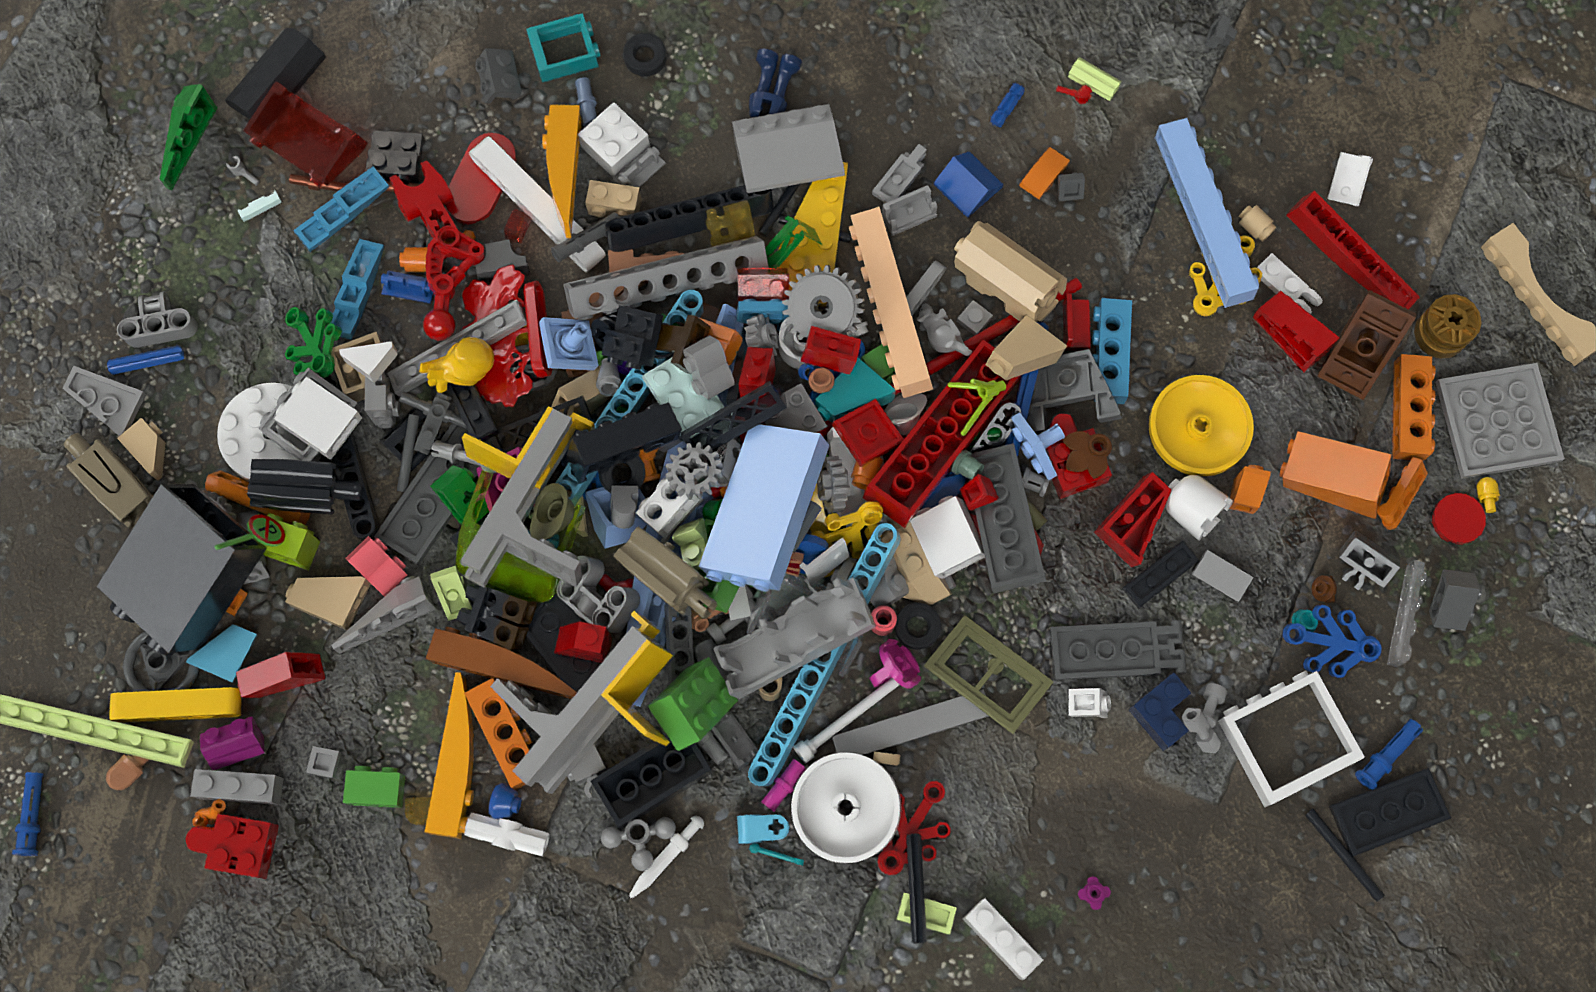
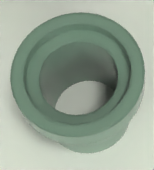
[952,450,984,480]

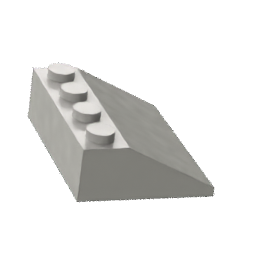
[732,104,845,193]

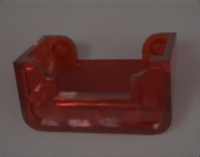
[243,81,369,188]

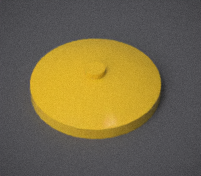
[1149,375,1254,476]

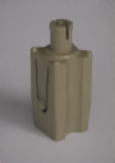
[64,433,153,529]
[614,527,717,619]

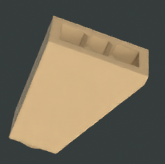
[985,315,1067,380]
[551,366,622,417]
[285,576,371,630]

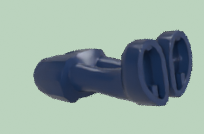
[749,48,802,118]

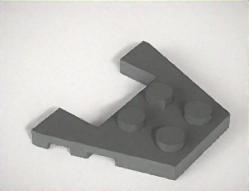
[1027,349,1123,435]

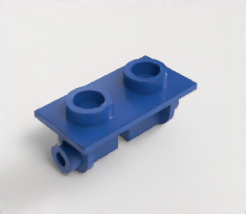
[381,271,434,304]

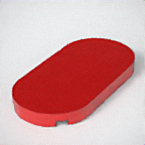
[446,133,517,224]

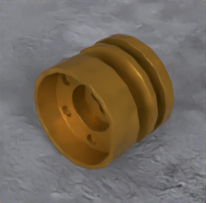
[1414,294,1482,359]

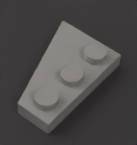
[63,366,146,436]

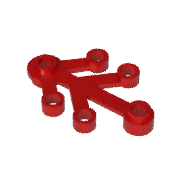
[878,781,951,875]

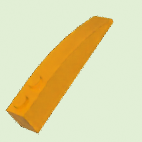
[542,105,582,238]
[425,672,474,839]

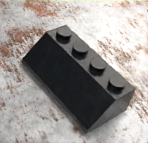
[591,734,713,830]

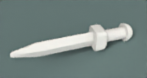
[629,816,704,898]

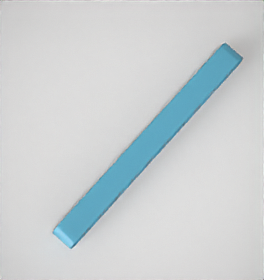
[556,290,703,507]
[748,523,901,786]

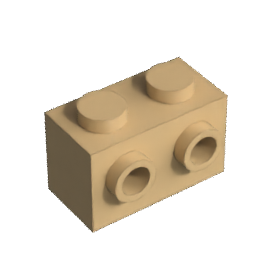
[585,180,642,217]

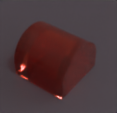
[504,209,532,243]

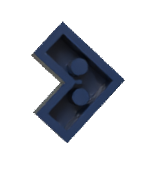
[1129,673,1191,751]

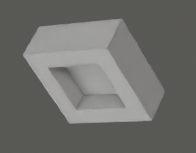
[957,300,993,335]
[306,746,341,779]

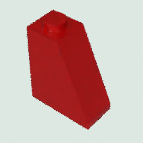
[554,622,612,663]
[236,652,325,698]

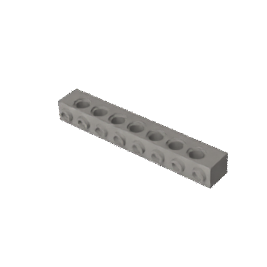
[563,236,769,320]

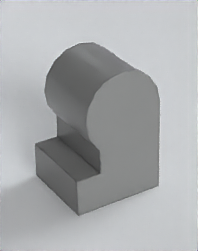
[610,486,638,529]

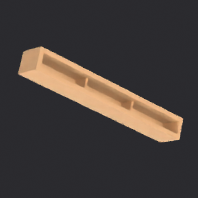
[849,207,933,398]

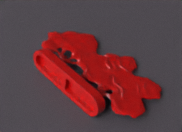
[461,264,552,407]

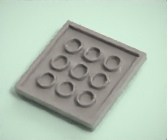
[1435,363,1564,479]

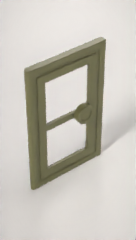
[924,615,1053,734]

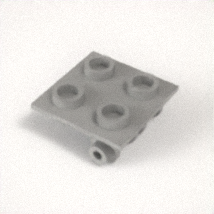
[764,384,827,433]

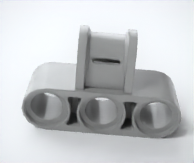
[117,291,198,348]

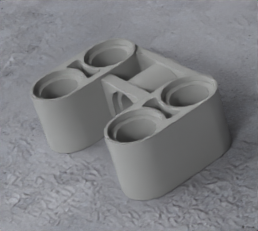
[556,556,640,633]

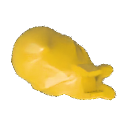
[419,337,494,393]

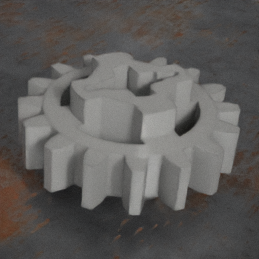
[665,442,724,500]
[817,456,850,513]

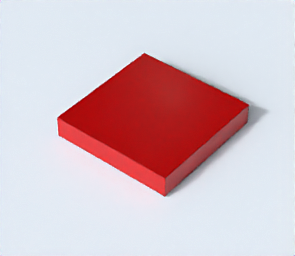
[832,399,904,467]

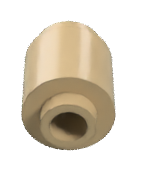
[1239,205,1277,242]

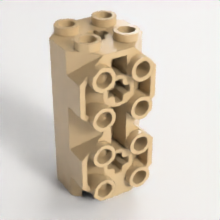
[954,221,1067,322]

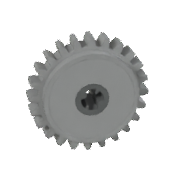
[782,265,865,340]

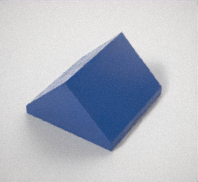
[934,152,1003,218]

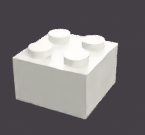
[578,102,650,178]

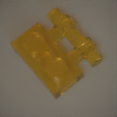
[706,200,755,247]

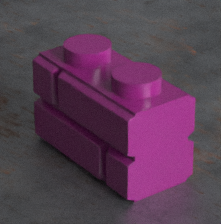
[200,716,265,771]

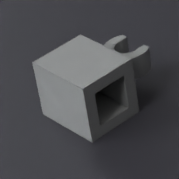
[567,744,607,799]

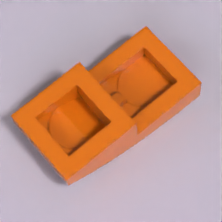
[1019,147,1070,199]

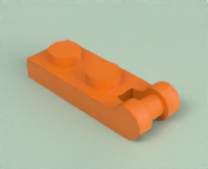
[1377,457,1428,530]

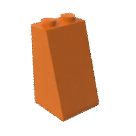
[1279,431,1391,519]

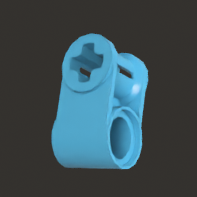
[737,814,789,844]

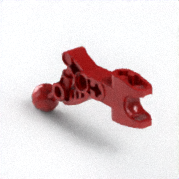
[390,160,485,341]

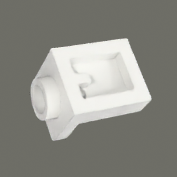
[1069,688,1111,718]

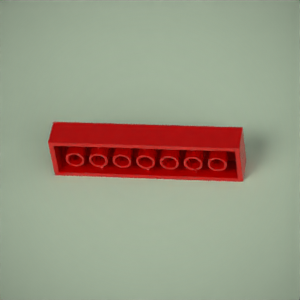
[862,340,1021,528]

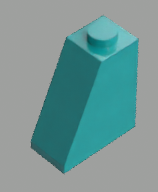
[815,357,895,423]

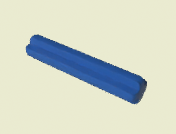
[107,345,184,374]

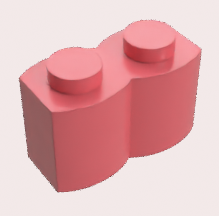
[345,536,407,597]

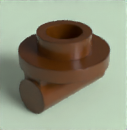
[1312,576,1337,603]

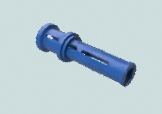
[1355,719,1423,790]
[12,772,43,856]

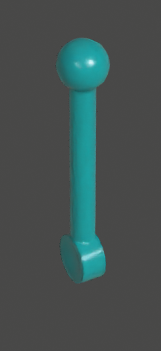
[749,843,804,866]

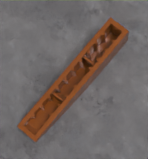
[426,627,577,699]

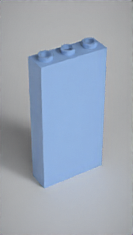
[699,424,829,592]

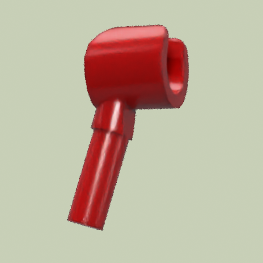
[1056,85,1092,104]

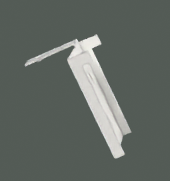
[1327,152,1373,206]
[799,538,850,593]

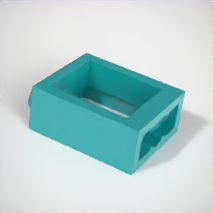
[526,13,600,82]

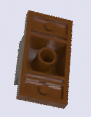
[1318,290,1417,400]

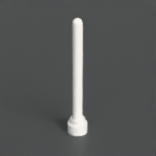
[793,678,899,764]

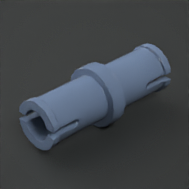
[575,77,597,127]

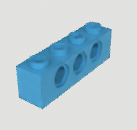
[1092,298,1132,404]

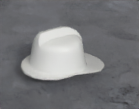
[884,393,927,438]

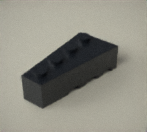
[566,402,682,484]

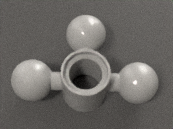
[601,817,676,871]

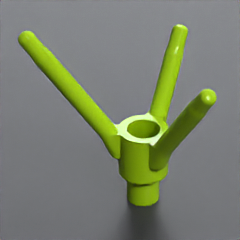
[948,379,1006,436]

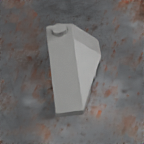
[332,576,436,654]

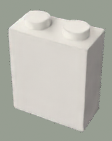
[274,377,362,460]
[910,496,985,579]

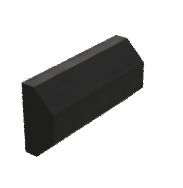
[225,28,326,130]

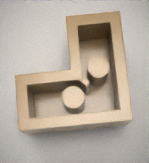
[331,332,391,402]

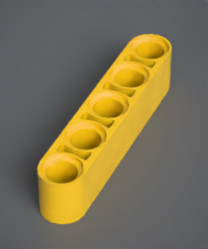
[109,688,241,722]

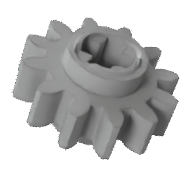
[744,314,779,356]

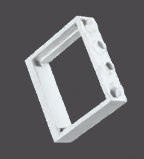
[1218,671,1365,807]

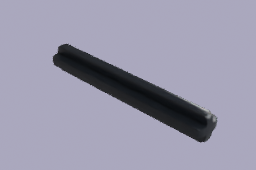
[906,833,927,944]

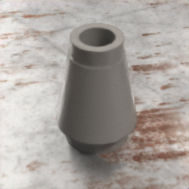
[596,358,622,396]

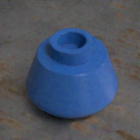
[489,783,522,819]

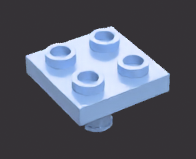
[539,317,599,371]
[1011,412,1065,481]

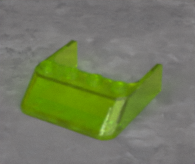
[455,470,586,602]

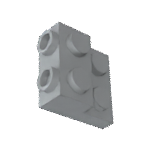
[365,372,400,428]

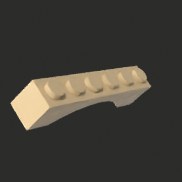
[1481,223,1596,366]

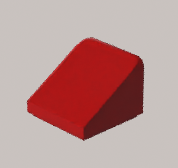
[960,474,998,511]

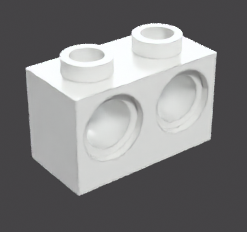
[636,478,700,539]

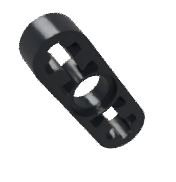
[968,400,1021,454]

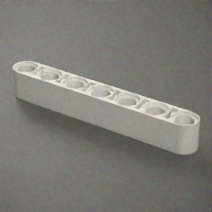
[469,136,606,273]

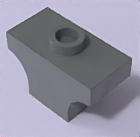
[475,239,530,282]

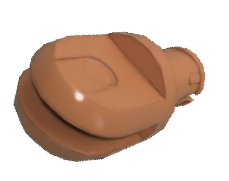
[106,755,150,790]

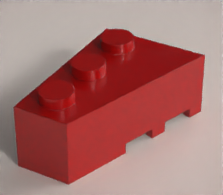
[1253,291,1340,372]
[1094,472,1171,567]

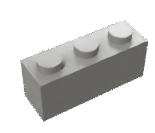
[191,769,284,805]

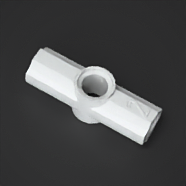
[464,812,550,856]

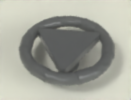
[123,631,200,692]

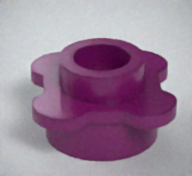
[1078,877,1111,910]

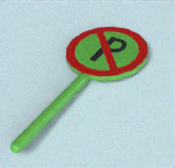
[215,514,286,550]

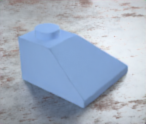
[586,481,655,548]

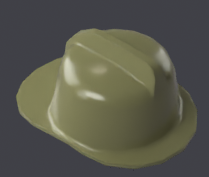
[530,483,575,541]

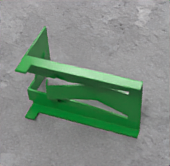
[765,215,822,276]

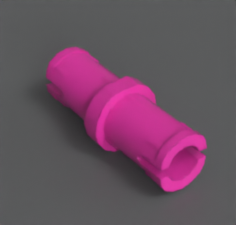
[761,759,806,812]

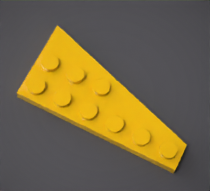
[755,162,848,307]

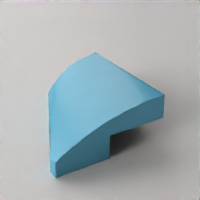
[186,624,258,683]

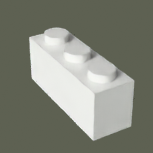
[963,898,1043,980]

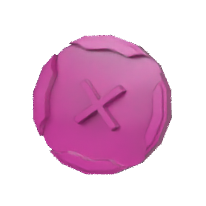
[869,639,921,688]

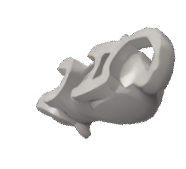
[917,303,972,357]

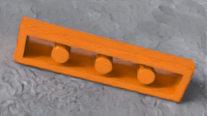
[205,470,311,525]

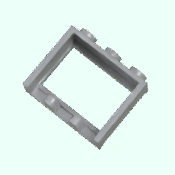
[259,367,362,461]

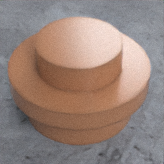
[809,368,835,393]

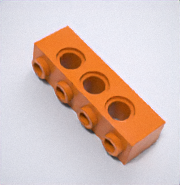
[1392,354,1436,461]
[464,678,533,790]

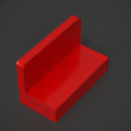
[1063,293,1091,351]
[800,326,861,374]

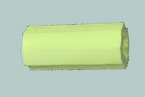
[1068,57,1122,101]

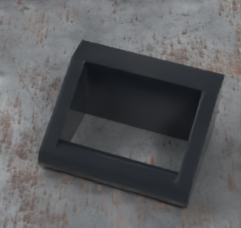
[379,407,445,472]

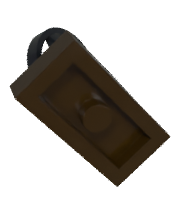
[654,315,711,374]

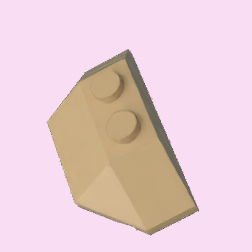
[881,516,952,606]

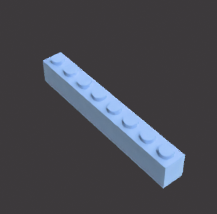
[1155,118,1259,308]

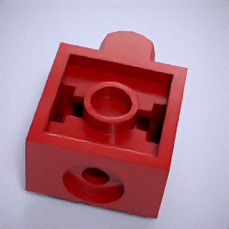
[1046,414,1112,499]
[186,814,279,879]

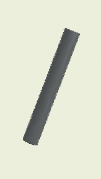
[397,414,419,492]

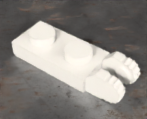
[1254,253,1322,314]

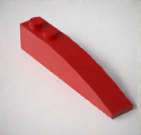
[1286,190,1420,310]

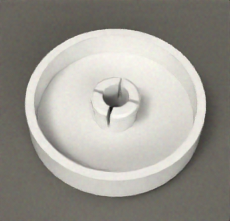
[217,383,322,482]
[791,753,901,863]

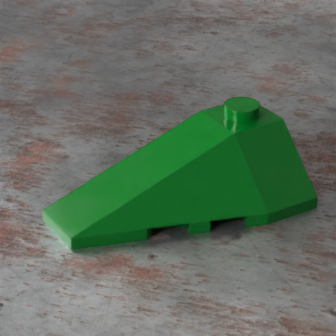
[159,84,217,191]

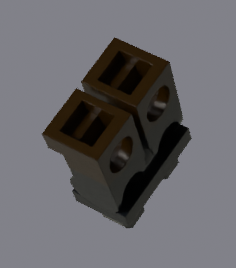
[456,585,538,650]

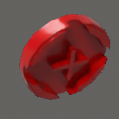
[1432,493,1486,545]

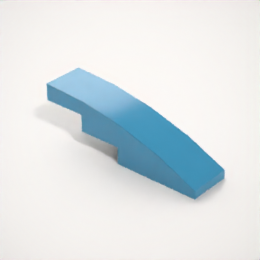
[294,167,389,252]
[331,239,384,340]

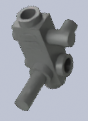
[399,392,467,455]

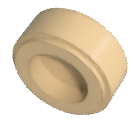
[873,751,900,766]

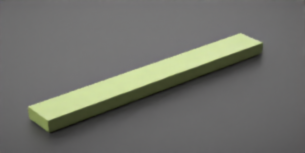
[0,694,194,767]

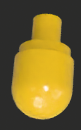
[1477,477,1500,513]

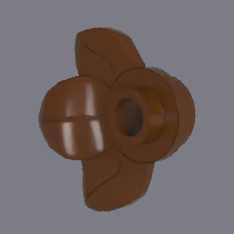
[1063,431,1112,479]

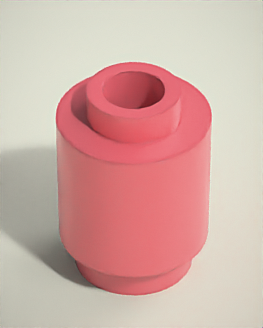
[871,605,897,636]

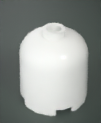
[1165,475,1233,541]

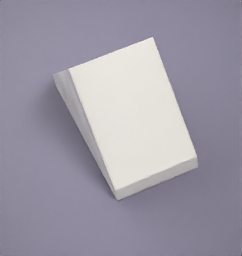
[339,341,398,383]

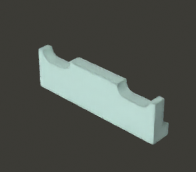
[237,191,282,222]

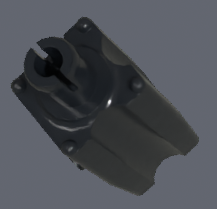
[247,459,362,515]

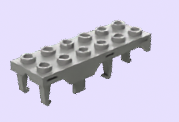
[713,578,876,699]

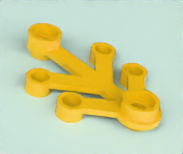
[1189,236,1262,316]
[811,502,883,577]

